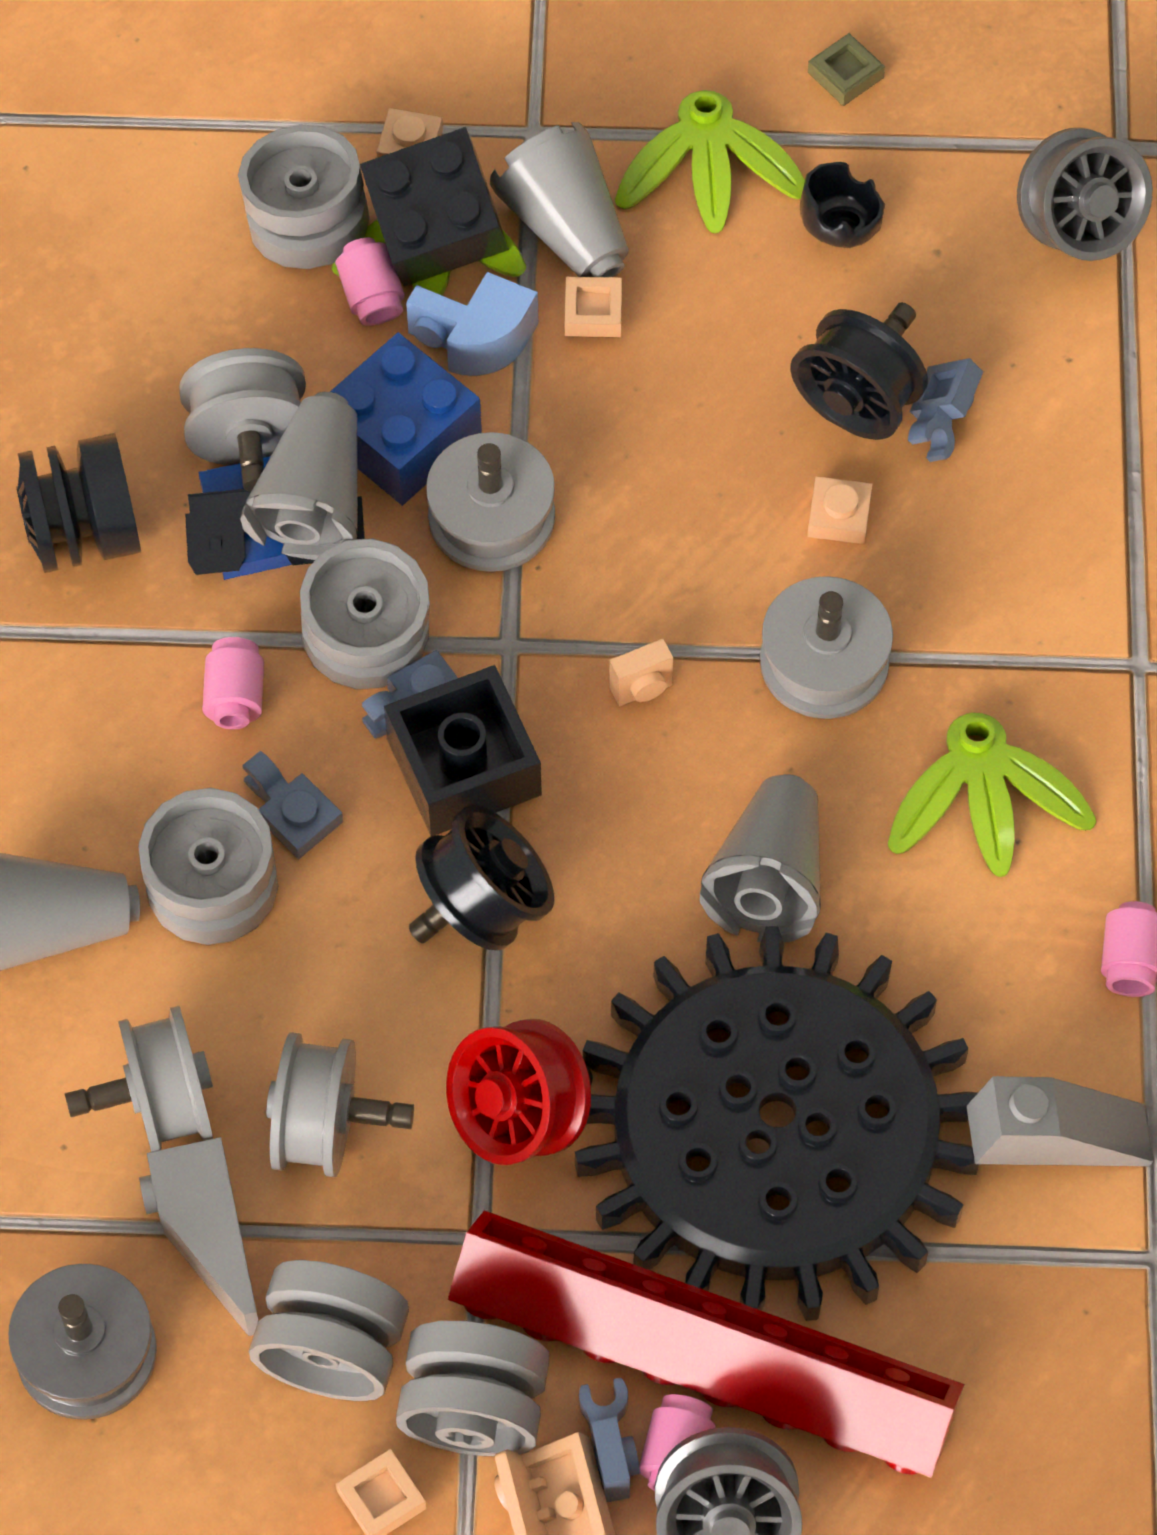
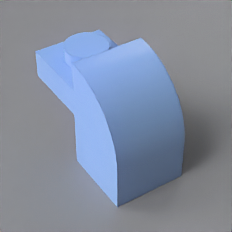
[406,272,539,376]

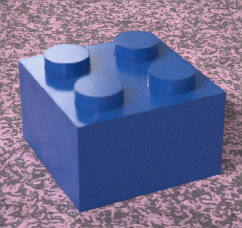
[330,332,482,506]

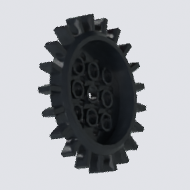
[575,926,979,1321]

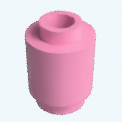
[335,237,405,326]
[202,637,264,729]
[1101,901,1157,997]
[639,1394,715,1491]

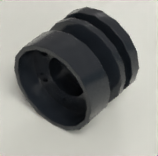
[16,433,141,573]

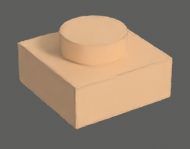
[376,108,443,158]
[565,277,622,337]
[808,476,873,544]
[609,639,673,707]
[336,1449,427,1535]

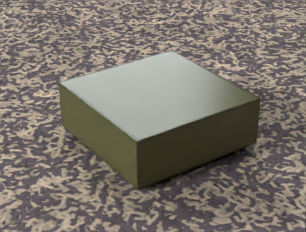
[808,33,885,106]

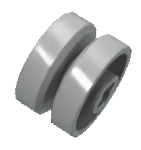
[238,124,370,269]
[300,538,430,690]
[138,788,279,945]
[249,1260,409,1401]
[396,1321,549,1456]

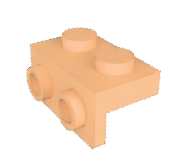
[495,1432,615,1535]

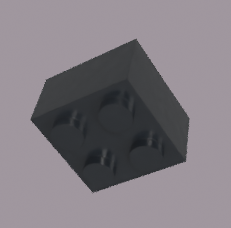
[360,127,509,287]
[384,665,542,836]

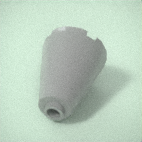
[490,122,629,277]
[240,392,357,560]
[700,774,821,943]
[0,853,140,971]

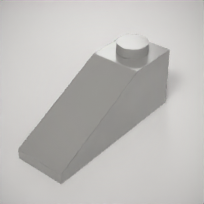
[966,1076,1154,1166]
[139,1137,259,1336]

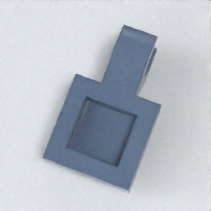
[908,358,984,462]
[362,650,458,739]
[242,751,343,860]
[579,1378,640,1502]

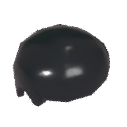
[800,162,885,248]

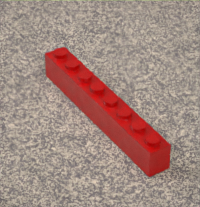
[447,1210,965,1478]

